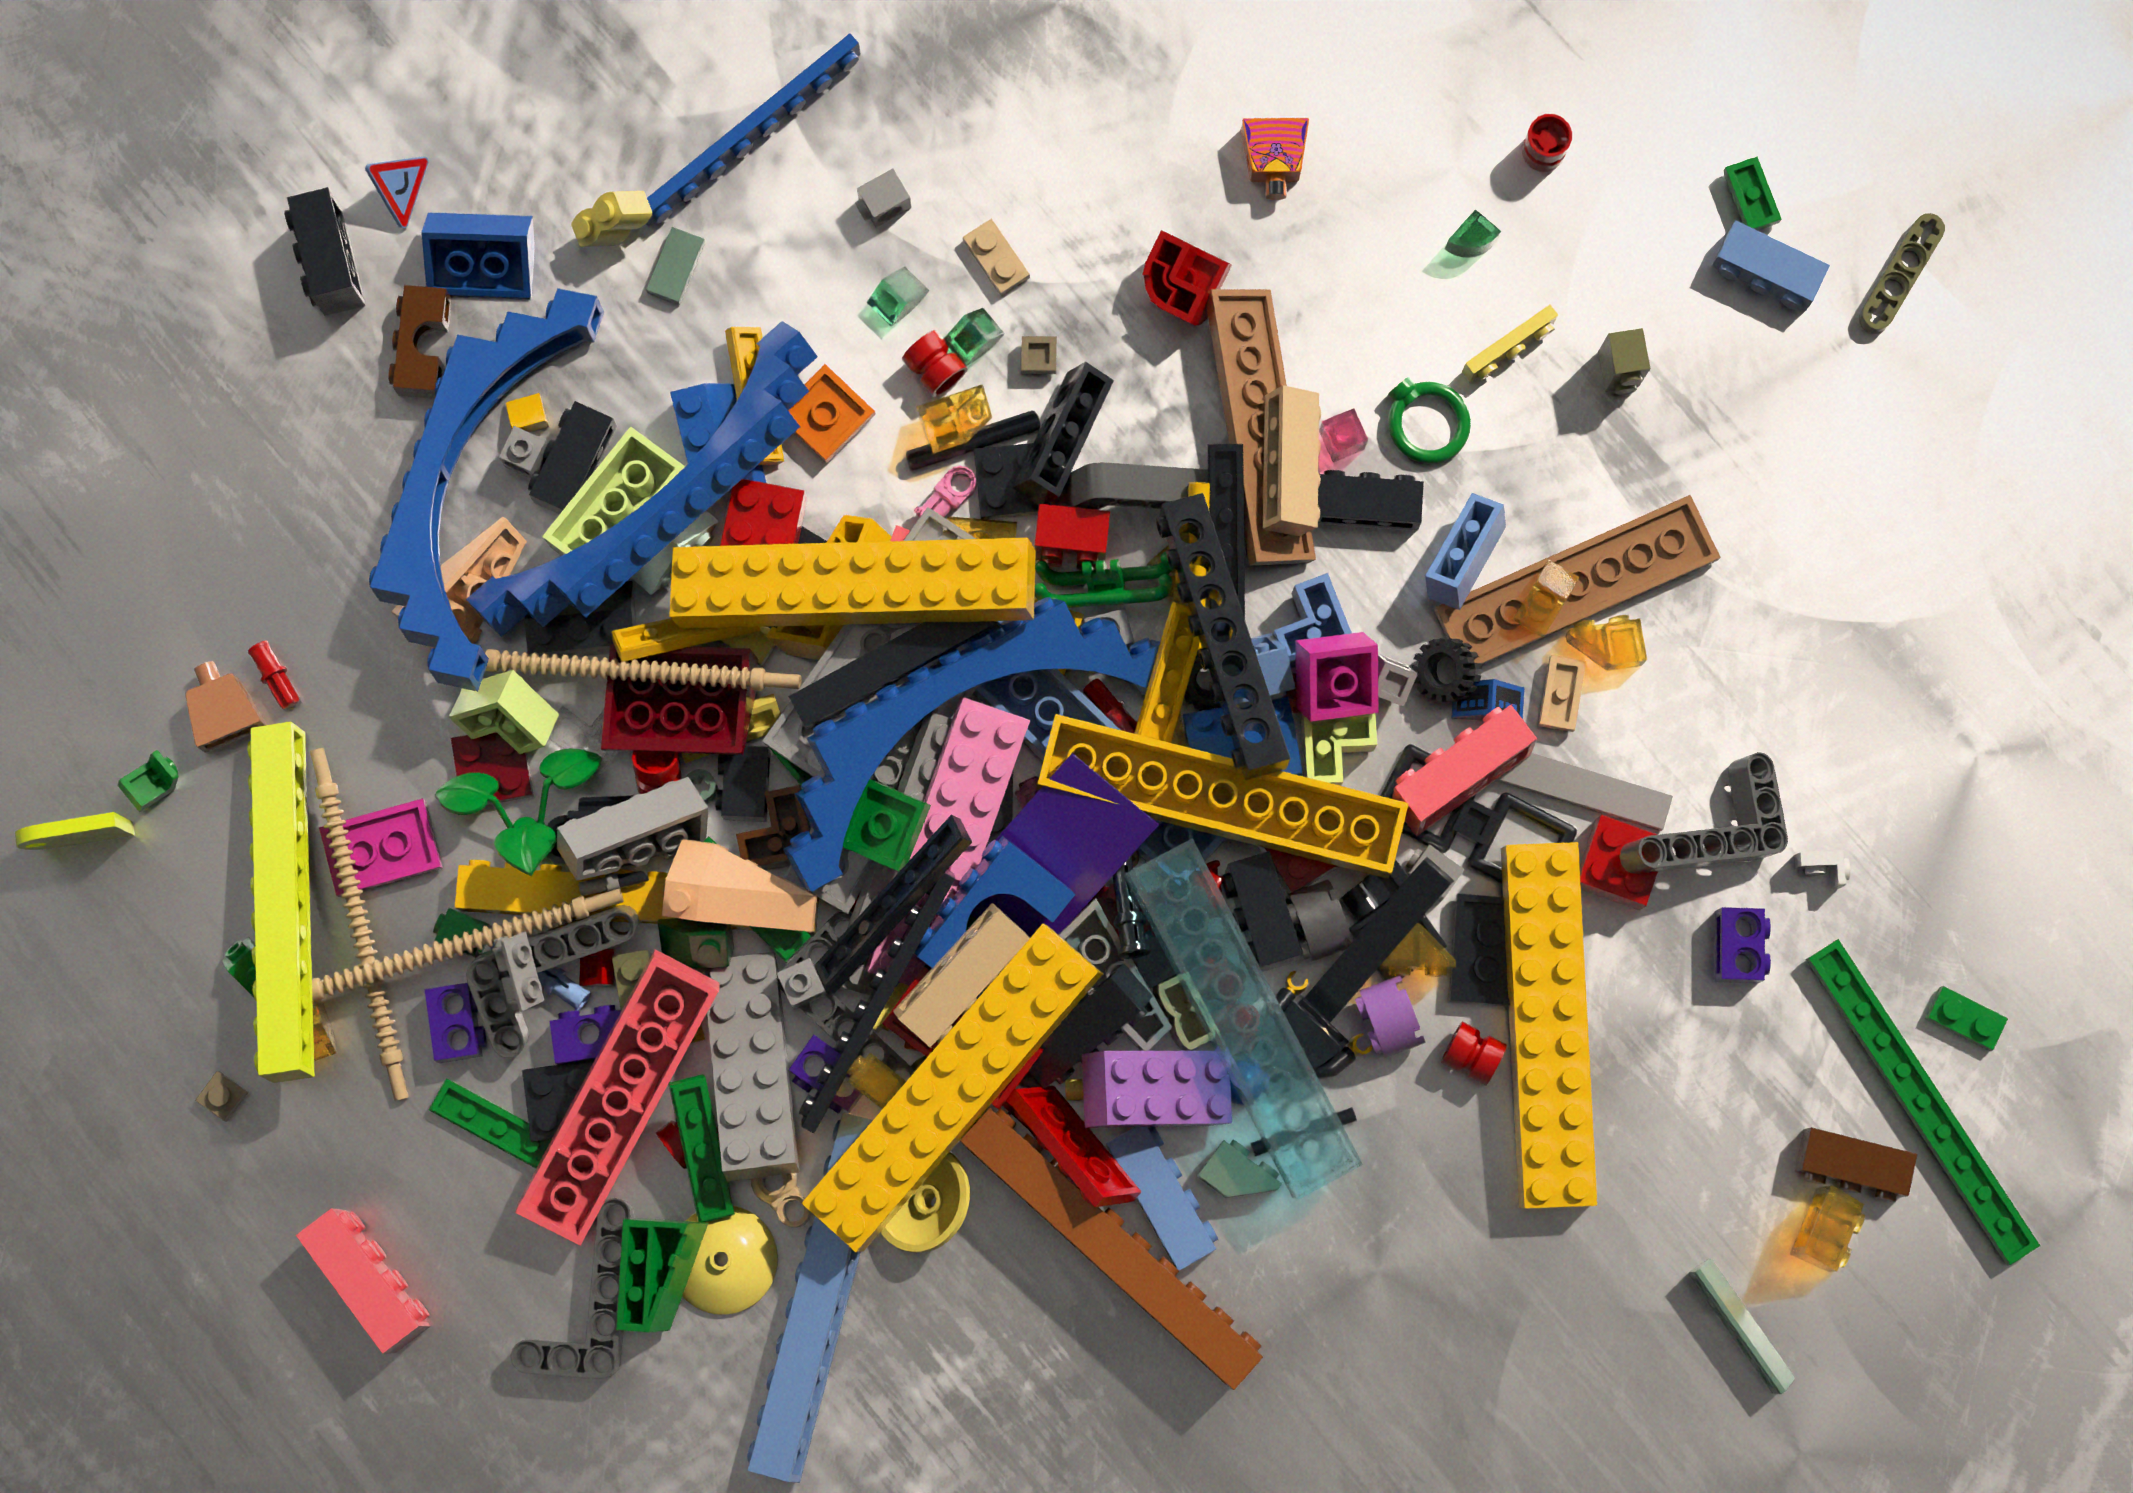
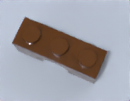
[388,285,452,399]

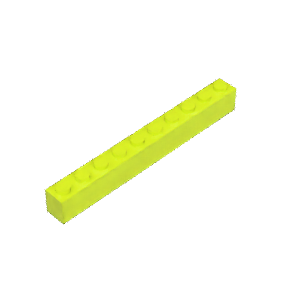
[247,721,315,1083]

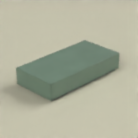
[646,227,705,305]

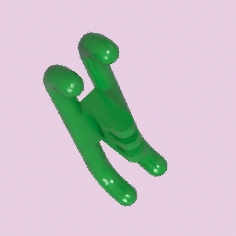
[1034,551,1173,608]

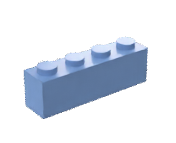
[1106,1127,1218,1271]

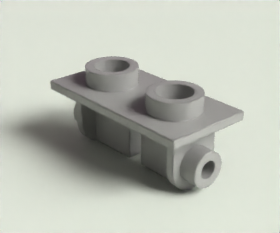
[492,931,545,1012]

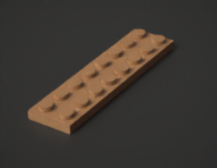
[1206,289,1316,566]
[1434,495,1721,665]

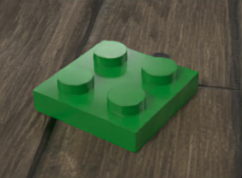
[843,779,931,872]

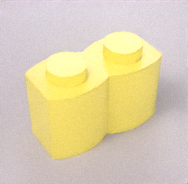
[571,191,652,247]

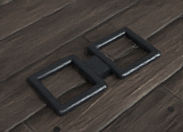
[1380,744,1577,884]

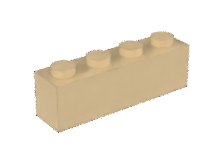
[1263,385,1321,536]
[893,903,1030,1047]

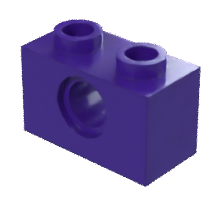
[549,1005,621,1065]

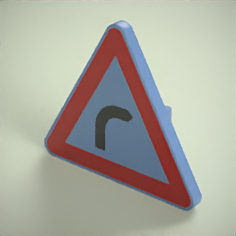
[365,157,429,228]

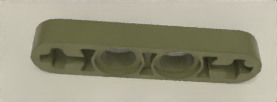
[1859,213,1945,334]

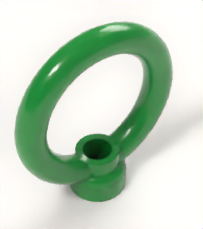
[1388,376,1471,464]

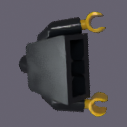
[1261,971,1373,1083]

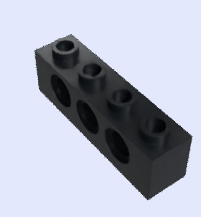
[1012,362,1114,505]

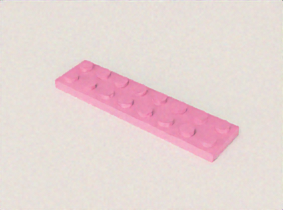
[865,696,1030,985]

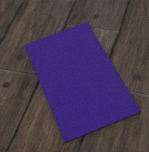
[971,753,1159,938]

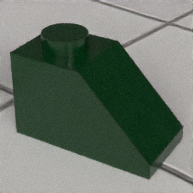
[657,918,734,969]

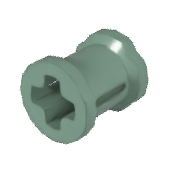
[686,769,719,805]

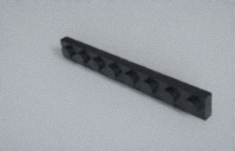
[798,870,956,1133]

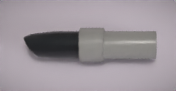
[579,871,649,896]

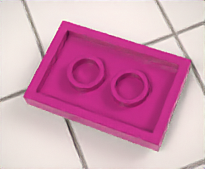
[319,798,443,897]

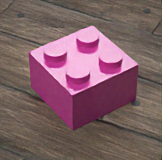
[1295,632,1379,722]

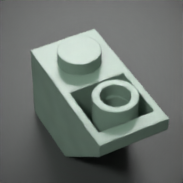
[1197,1139,1282,1198]

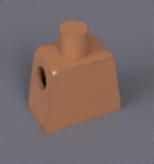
[185,661,267,752]

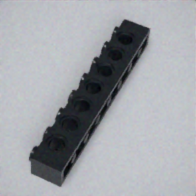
[1156,493,1291,780]

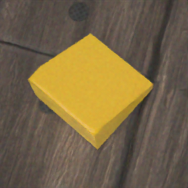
[505,393,549,432]

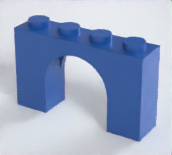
[915,835,1075,999]

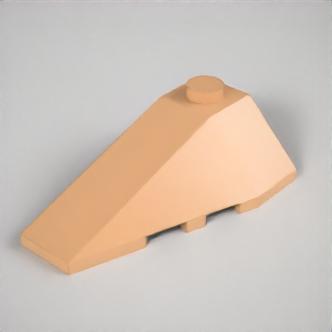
[391,517,527,649]
[662,839,817,932]

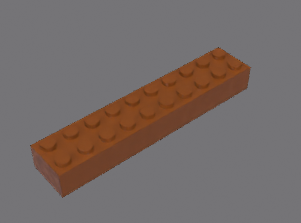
[960,1108,1263,1390]

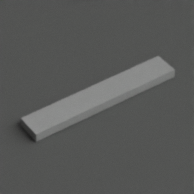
[1495,753,1673,831]

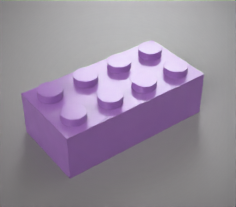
[1082,1051,1232,1128]

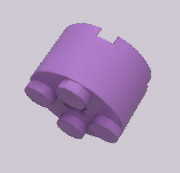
[1355,975,1426,1058]

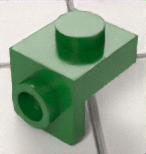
[117,750,179,812]
[222,937,256,997]

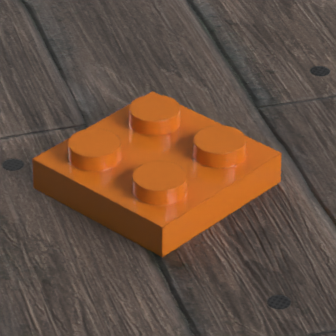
[788,364,876,463]

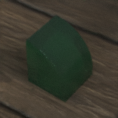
[1445,209,1502,258]
[866,267,929,326]
[943,308,1005,366]

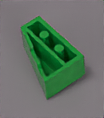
[616,1218,708,1333]

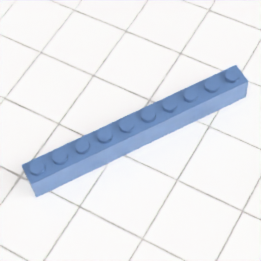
[747,1113,873,1483]

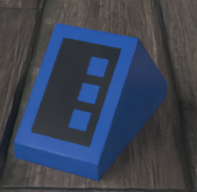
[1451,679,1524,721]

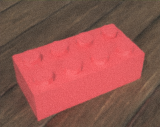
[1392,705,1537,837]
[296,1208,430,1354]

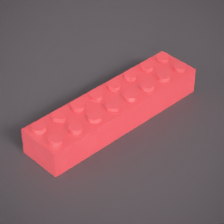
[515,949,719,1246]

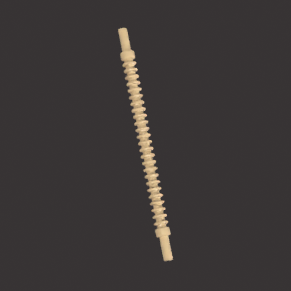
[485,649,802,691]
[310,748,408,1101]
[312,888,624,1001]

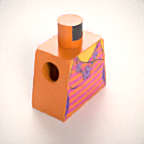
[1241,118,1309,200]

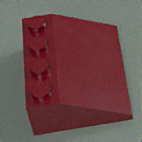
[601,645,759,755]

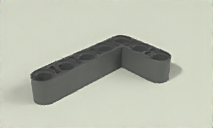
[1052,462,1208,510]
[1620,752,1788,874]
[466,905,639,1058]
[778,911,915,1095]
[510,1198,634,1379]

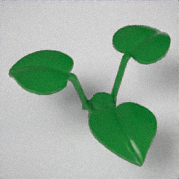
[435,748,602,876]

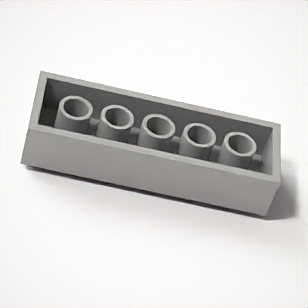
[703,952,799,1182]

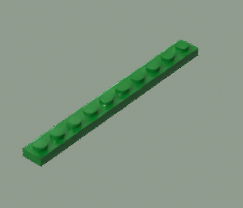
[1806,939,2040,1265]

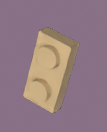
[963,218,1030,296]
[1538,655,1586,732]

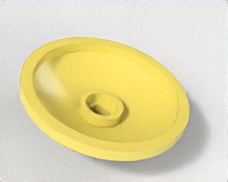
[881,1152,970,1253]
[682,1206,778,1315]

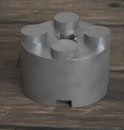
[1285,879,1352,962]

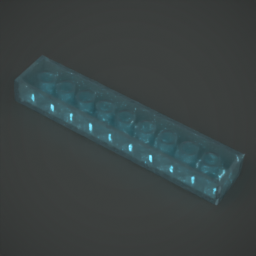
[1124,838,1363,1199]

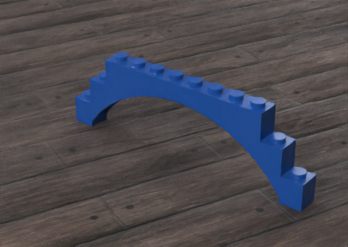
[369,288,604,692]
[466,321,818,637]
[783,597,1160,892]

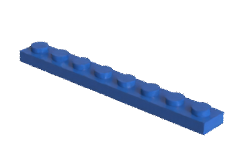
[646,33,861,227]

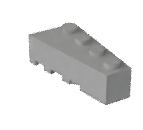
[557,777,708,881]
[1058,899,1172,1051]

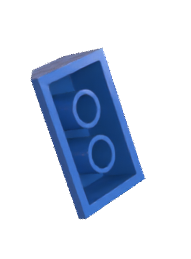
[421,213,535,298]
[670,383,767,495]
[1183,697,1302,776]

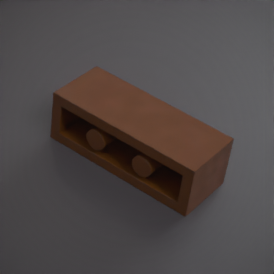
[1795,1127,1918,1202]

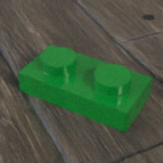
[1723,156,1782,231]
[1925,986,2008,1051]

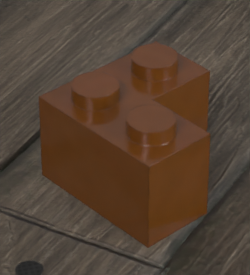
[736,785,810,870]

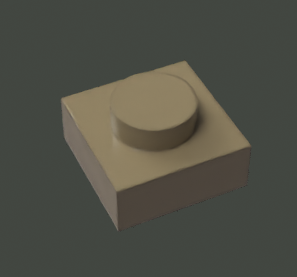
[1021,336,1057,374]
[195,1071,249,1122]

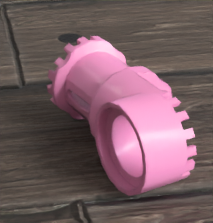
[914,465,977,517]

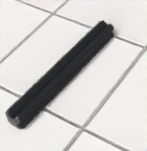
[906,410,1040,470]

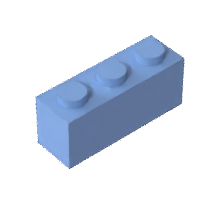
[1712,220,1830,311]
[1425,493,1506,610]

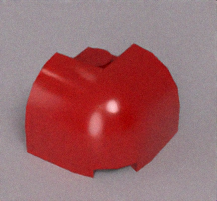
[1142,230,1232,326]

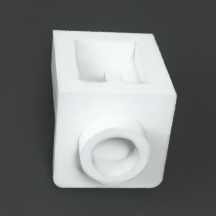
[1793,850,1850,889]

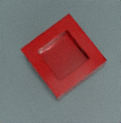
[579,948,614,987]

